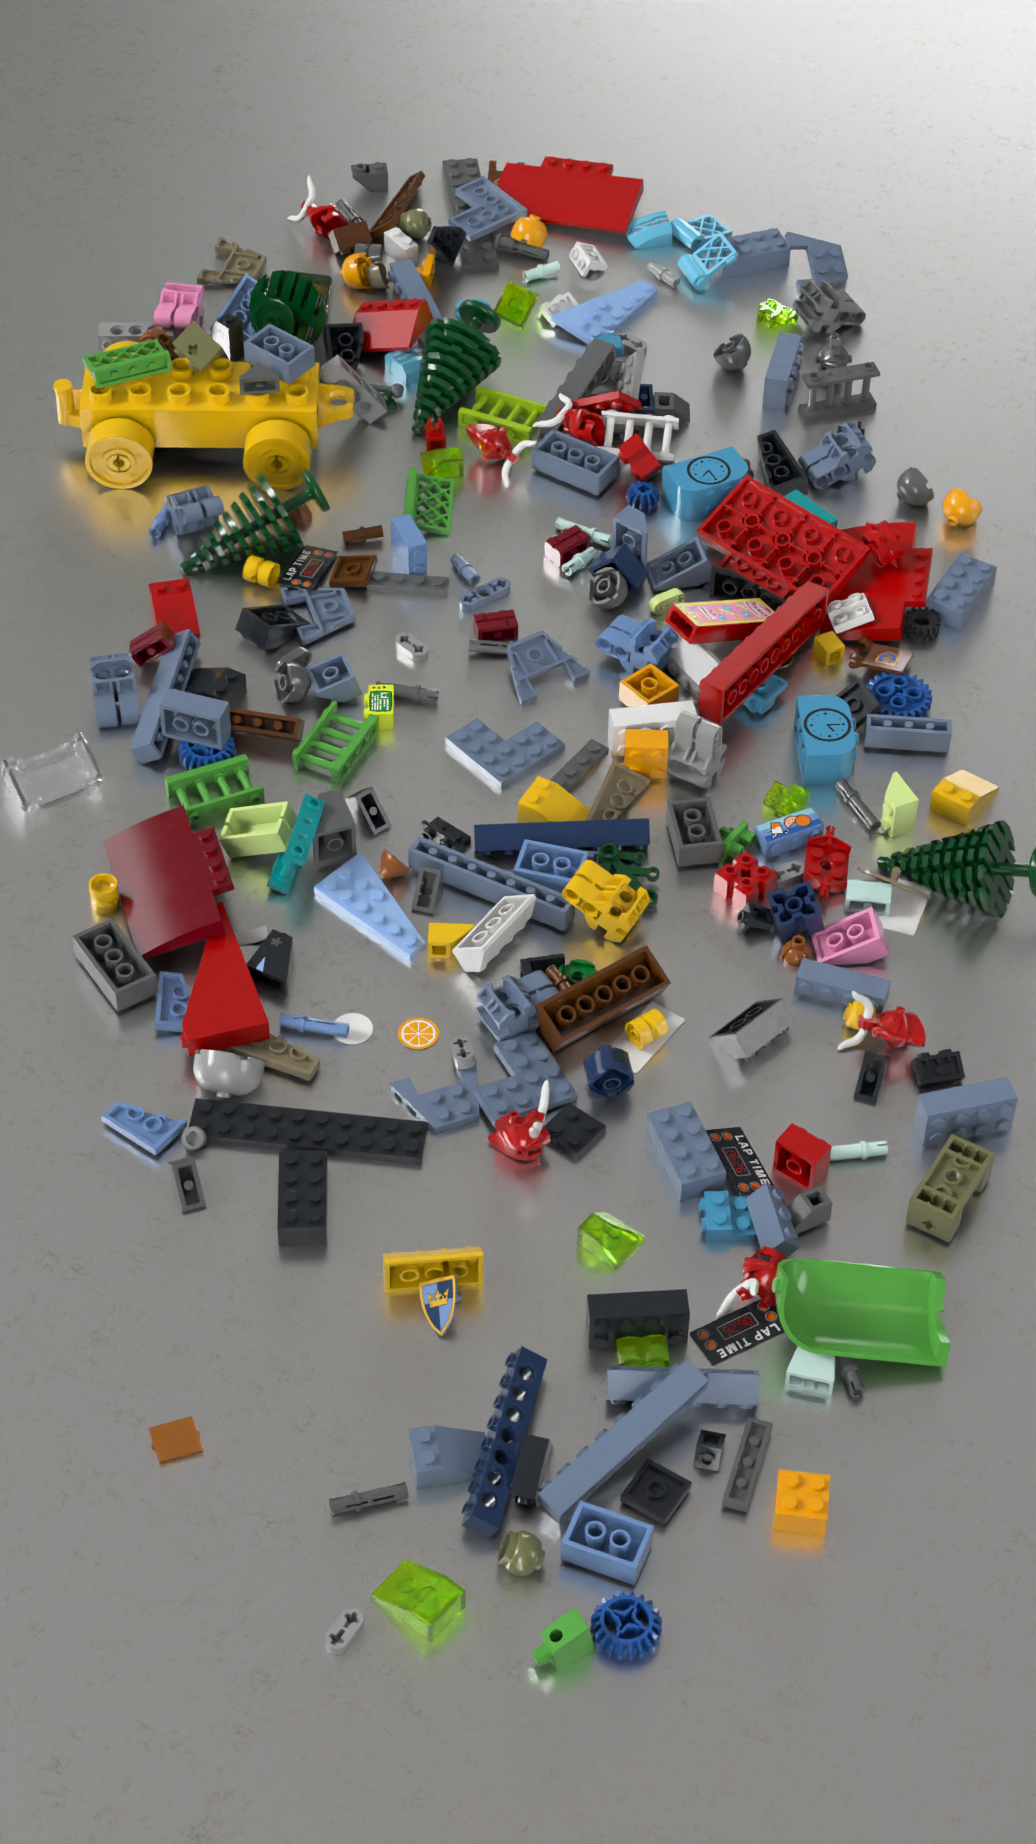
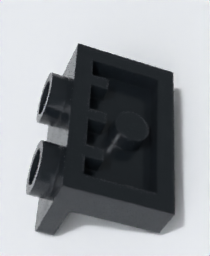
[421,816,471,852]
[910,1049,965,1087]

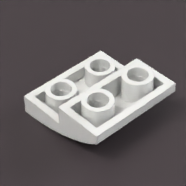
[827,593,875,634]

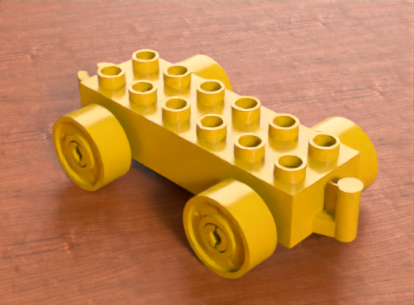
[53,341,355,491]

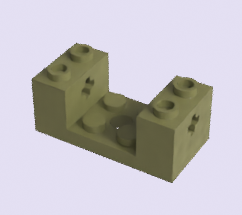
[172,321,230,373]
[906,1134,995,1242]

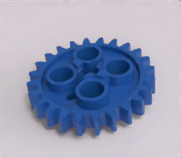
[866,672,933,718]

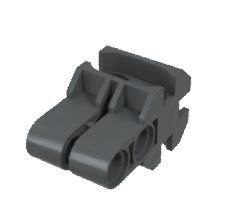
[793,280,866,333]

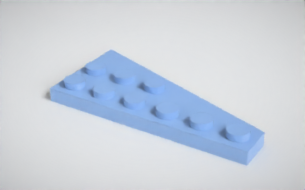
[551,280,659,344]
[314,852,425,961]

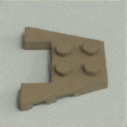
[197,237,267,284]

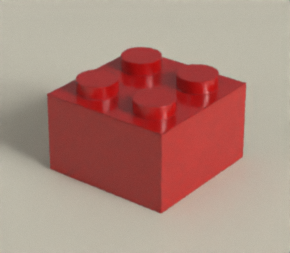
[772,1123,832,1191]

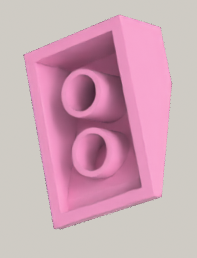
[811,907,890,965]

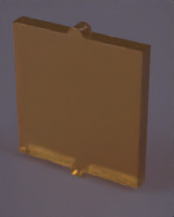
[149,1416,203,1465]

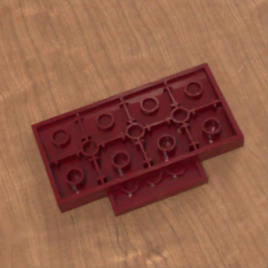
[103,805,235,959]

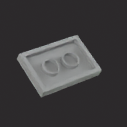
[616,350,644,400]

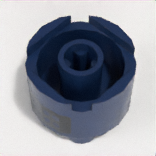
[583,1044,634,1099]

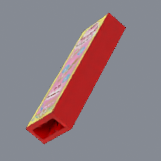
[665,598,775,644]

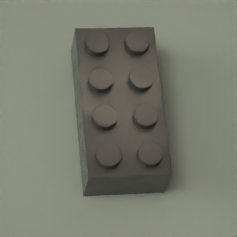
[72,918,158,1012]

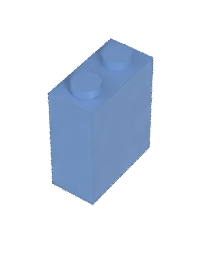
[391,514,427,575]

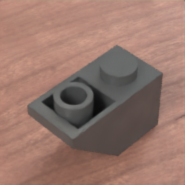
[351,162,388,192]
[652,392,690,422]
[787,1186,833,1234]

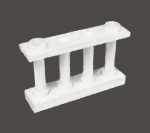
[597,410,679,468]

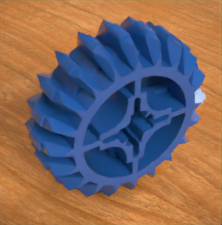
[178,736,236,770]
[590,1590,662,1662]

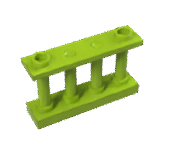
[458,385,547,444]

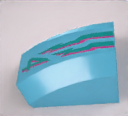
[626,211,673,249]
[385,348,423,387]

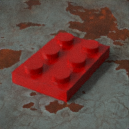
[572,391,642,416]

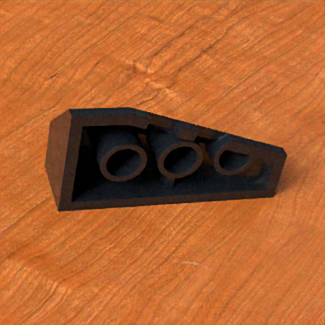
[323,323,364,371]
[709,565,786,611]

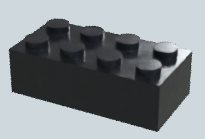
[277,1150,328,1246]
[586,1289,690,1349]

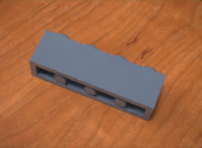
[864,714,952,753]
[794,958,891,1014]

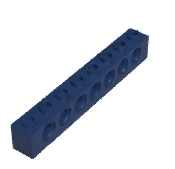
[461,1346,548,1539]

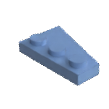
[154,971,190,1032]
[102,1101,187,1156]

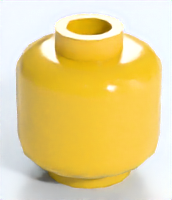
[843,1000,877,1031]

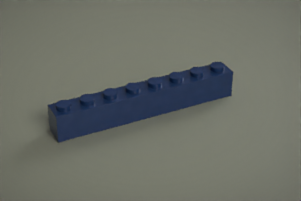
[473,818,650,855]

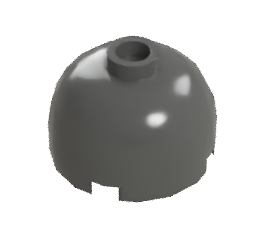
[713,334,751,370]
[897,467,934,507]
[587,567,628,609]
[273,661,312,703]

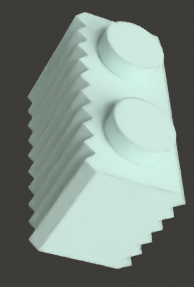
[845,879,892,916]

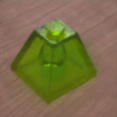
[494,280,539,329]
[420,447,464,479]
[577,1212,645,1270]

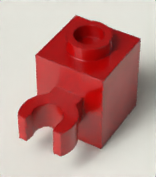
[424,417,446,454]

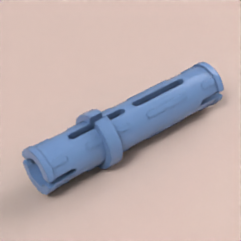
[279,1013,350,1038]

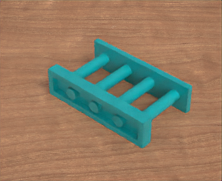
[266,793,326,895]

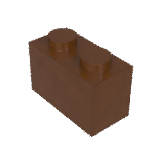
[328,220,372,255]

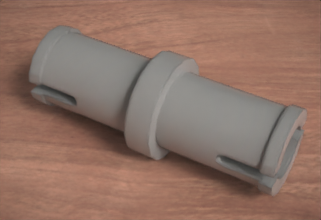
[646,260,680,288]

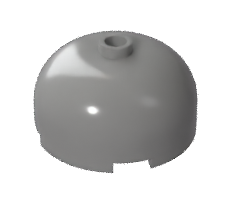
[193,1049,265,1099]

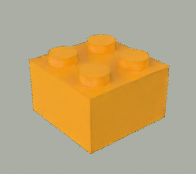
[619,663,679,707]
[624,729,668,779]
[773,1469,830,1536]

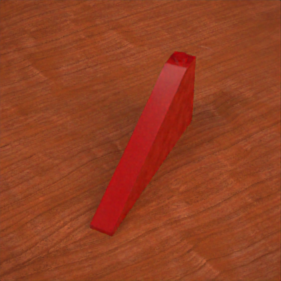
[179,902,270,1057]

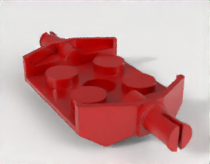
[803,825,852,902]

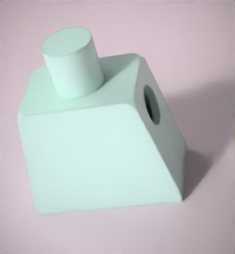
[785,1347,835,1396]

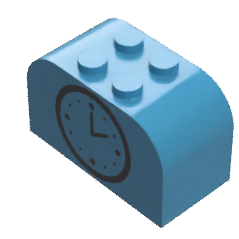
[661,446,748,521]
[794,695,859,786]

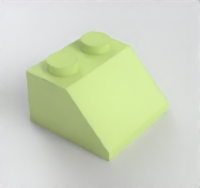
[880,772,919,838]

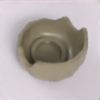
[366,261,390,289]

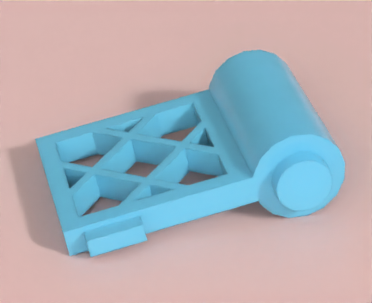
[671,214,733,252]
[677,232,739,290]

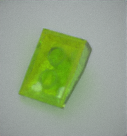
[370,1559,466,1643]

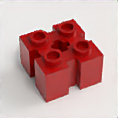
[618,433,662,482]
[713,851,777,910]

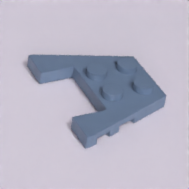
[785,232,848,298]
[280,587,356,645]
[506,630,590,705]
[390,1059,479,1134]

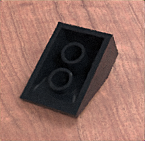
[235,604,311,650]
[184,667,247,708]

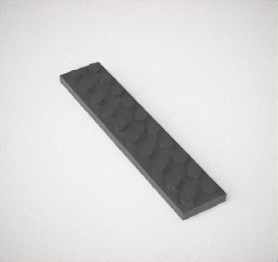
[442,158,499,272]

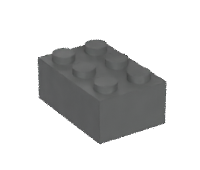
[666,797,723,866]

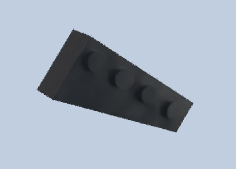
[757,430,808,496]

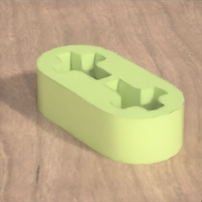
[648,588,686,615]

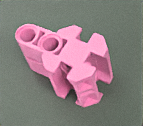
[153,282,205,330]

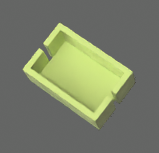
[219,801,297,858]

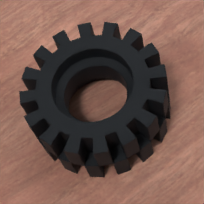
[903,607,941,643]

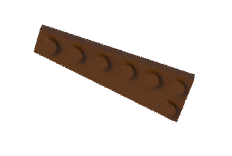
[369,171,425,239]

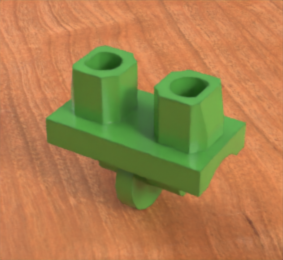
[719,820,756,860]

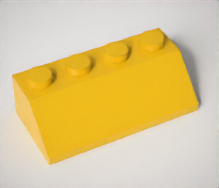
[383,1246,484,1292]

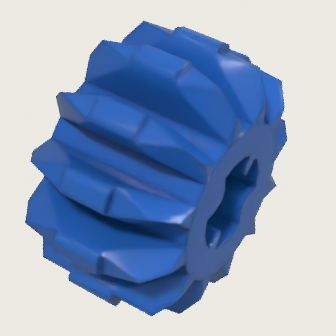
[626,481,660,512]

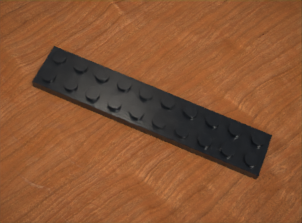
[189,1098,428,1165]

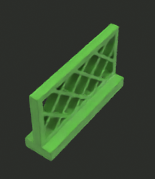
[82,339,172,389]
[403,467,455,536]

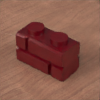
[544,525,591,567]
[473,609,518,641]
[129,621,175,668]

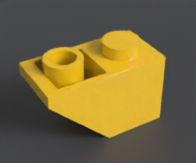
[428,923,474,958]

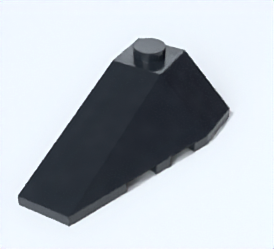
[427,226,467,267]

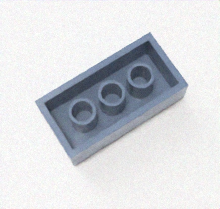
[711,228,791,280]
[762,332,804,412]
[532,429,619,495]
[925,553,997,632]
[914,1077,1018,1146]
[646,1101,726,1202]

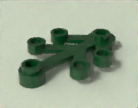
[598,843,660,909]

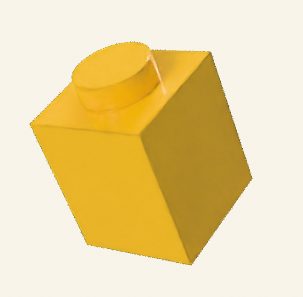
[813,631,845,667]

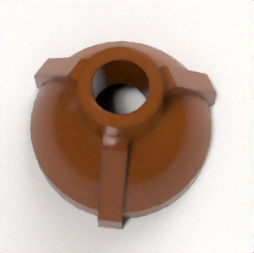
[288,504,312,528]
[379,849,410,881]
[780,935,813,967]

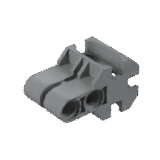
[667,710,727,789]

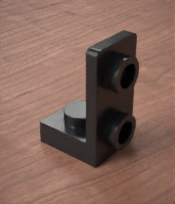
[520,954,565,978]

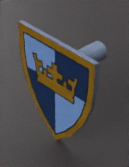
[419,1274,462,1336]

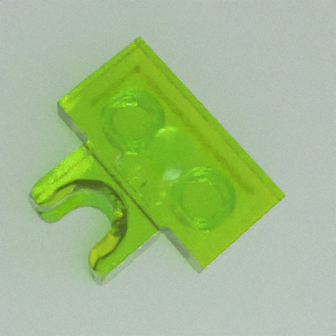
[757,299,798,329]
[763,781,811,818]

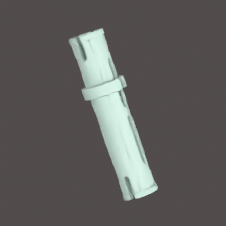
[555,517,613,548]
[830,1140,888,1161]

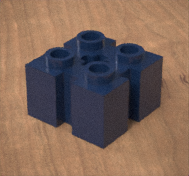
[767,881,825,943]

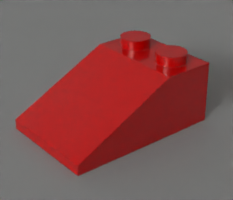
[148,578,200,637]

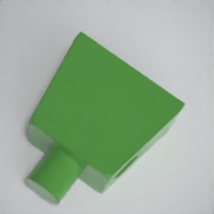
[530,1607,595,1668]

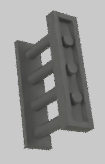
[798,362,880,422]

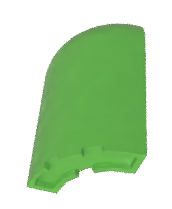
[772,1258,951,1367]

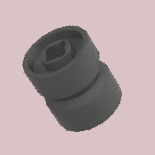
[355,243,382,262]

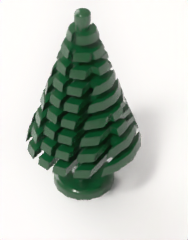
[249,270,332,344]
[411,299,501,434]
[180,468,330,574]
[877,820,1036,918]

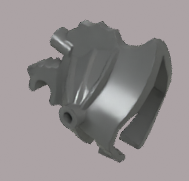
[815,332,852,371]

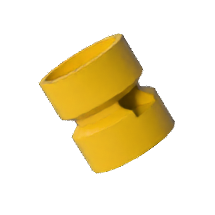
[243,555,280,588]
[88,873,120,915]
[625,1008,669,1049]

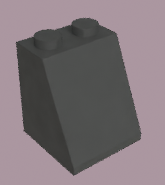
[313,789,357,865]

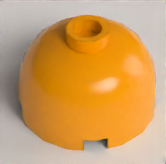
[510,214,547,247]
[340,252,372,290]
[942,488,983,527]

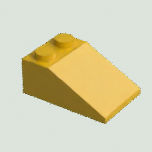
[929,769,999,827]
[517,776,590,823]

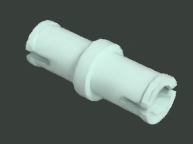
[523,260,561,283]
[562,546,597,576]

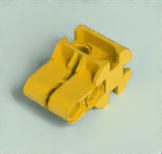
[562,860,651,942]

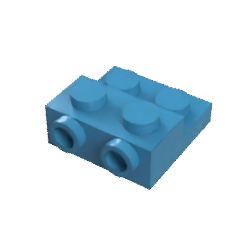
[742,674,788,714]
[699,1191,756,1242]

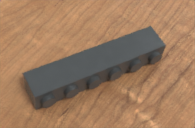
[537,337,617,435]

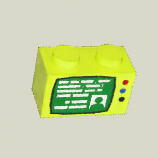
[364,685,394,729]

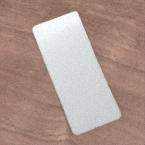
[234,925,268,946]

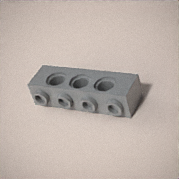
[98,322,175,351]
[320,355,388,424]

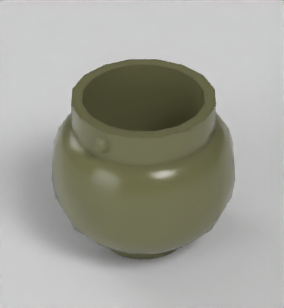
[400,209,432,240]
[497,1531,545,1577]

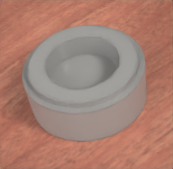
[181,1126,207,1150]

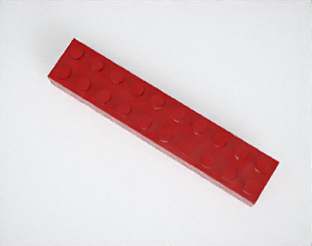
[698,581,829,724]

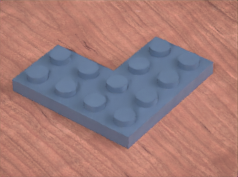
[448,176,527,242]
[445,718,565,789]
[473,1031,578,1127]

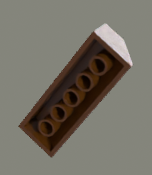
[535,945,671,1052]

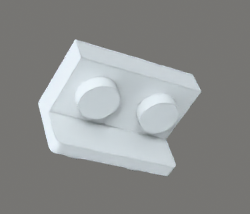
[569,241,608,277]
[537,292,579,328]

